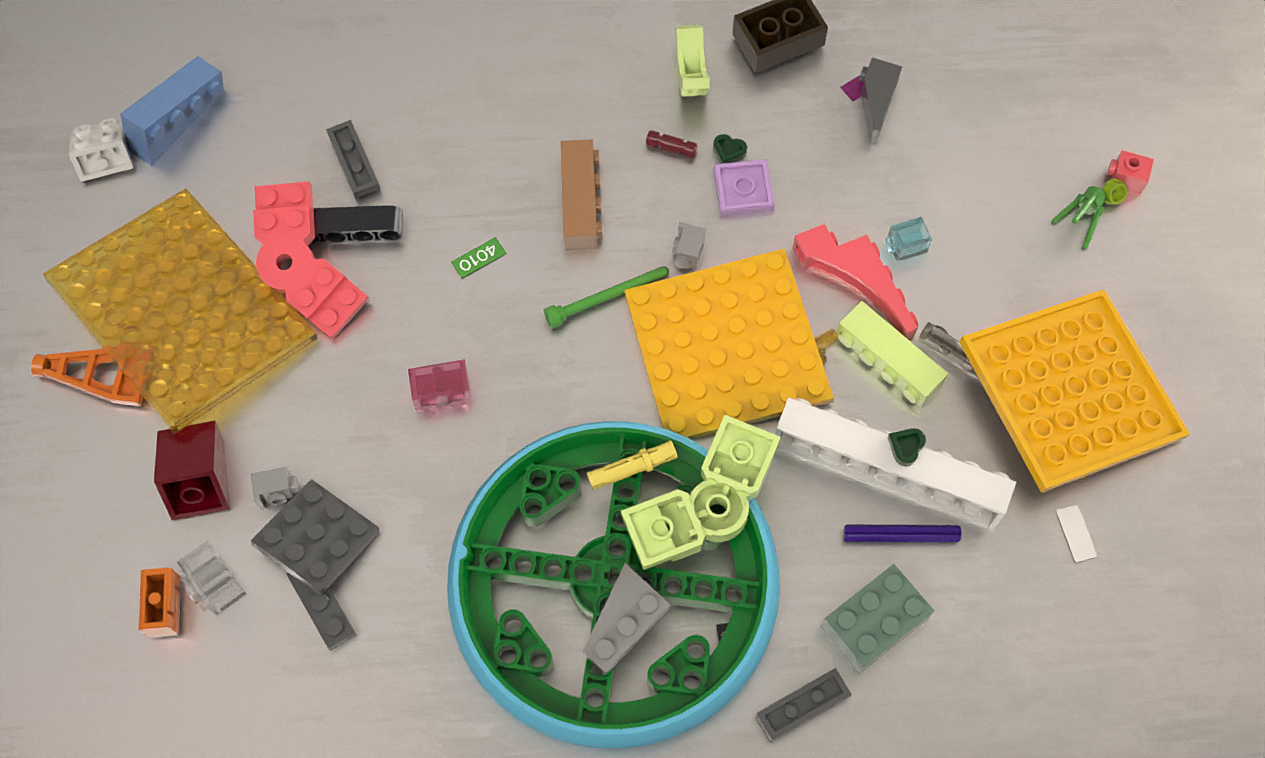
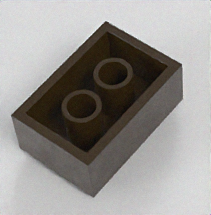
[732,0,828,74]

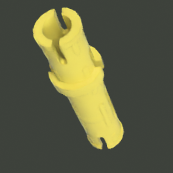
[587,440,678,491]

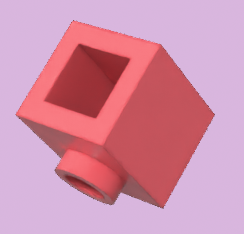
[1107,150,1154,195]

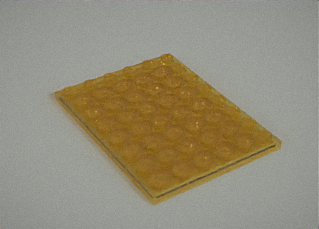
[43,188,317,434]

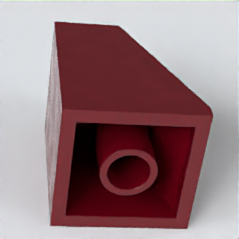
[154,420,230,520]

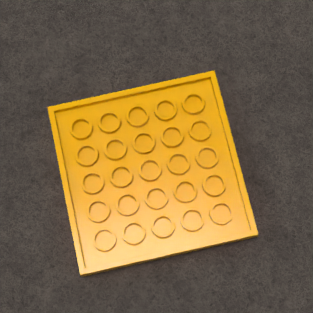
[624,248,834,440]
[959,289,1190,493]

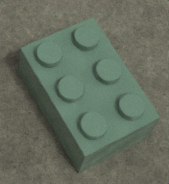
[821,564,934,674]

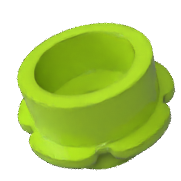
[1102,178,1128,204]

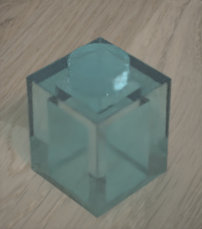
[885,217,932,262]

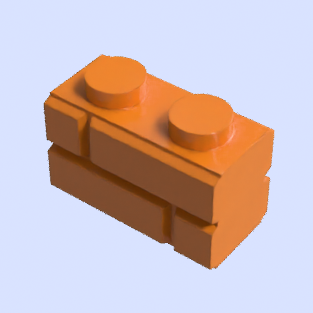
[139,568,181,637]

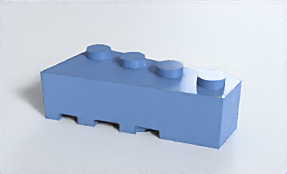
[120,56,224,166]

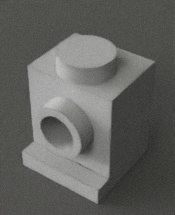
[672,222,706,269]
[251,467,299,510]

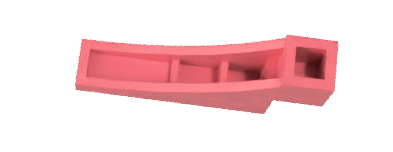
[792,224,918,340]

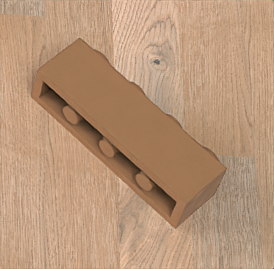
[560,139,602,250]

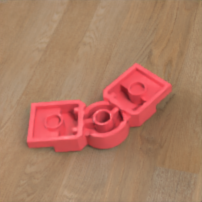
[253,181,369,340]

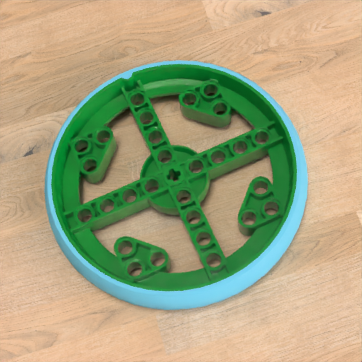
[447,421,780,748]

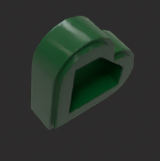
[713,134,747,164]
[887,428,926,467]

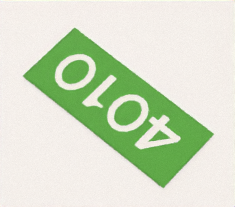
[451,237,506,278]

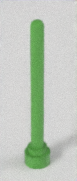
[543,266,669,329]

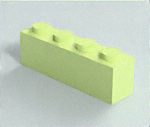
[836,301,948,407]

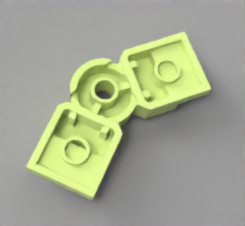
[621,415,781,570]

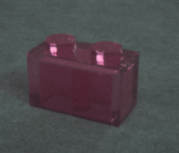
[408,359,472,412]

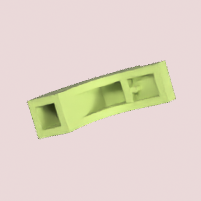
[675,24,710,97]

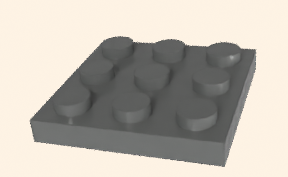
[251,479,379,596]

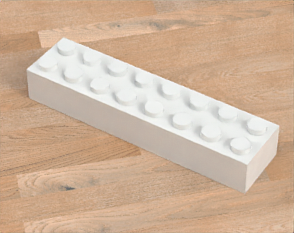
[775,397,1016,531]

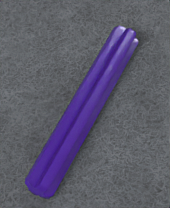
[843,524,962,542]

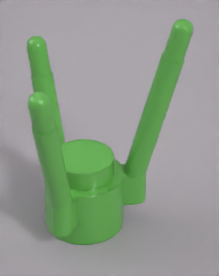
[1052,186,1107,249]

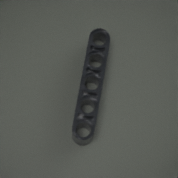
[310,205,403,244]

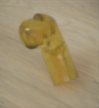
[814,329,839,365]

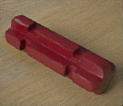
[646,130,698,158]

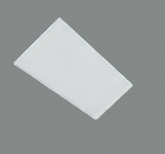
[1056,505,1098,563]

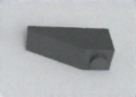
[859,57,902,145]

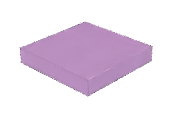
[713,159,775,216]

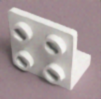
[68,118,134,182]

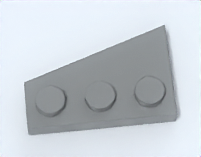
[583,563,670,675]

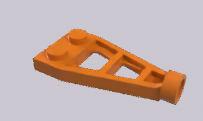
[31,347,155,407]

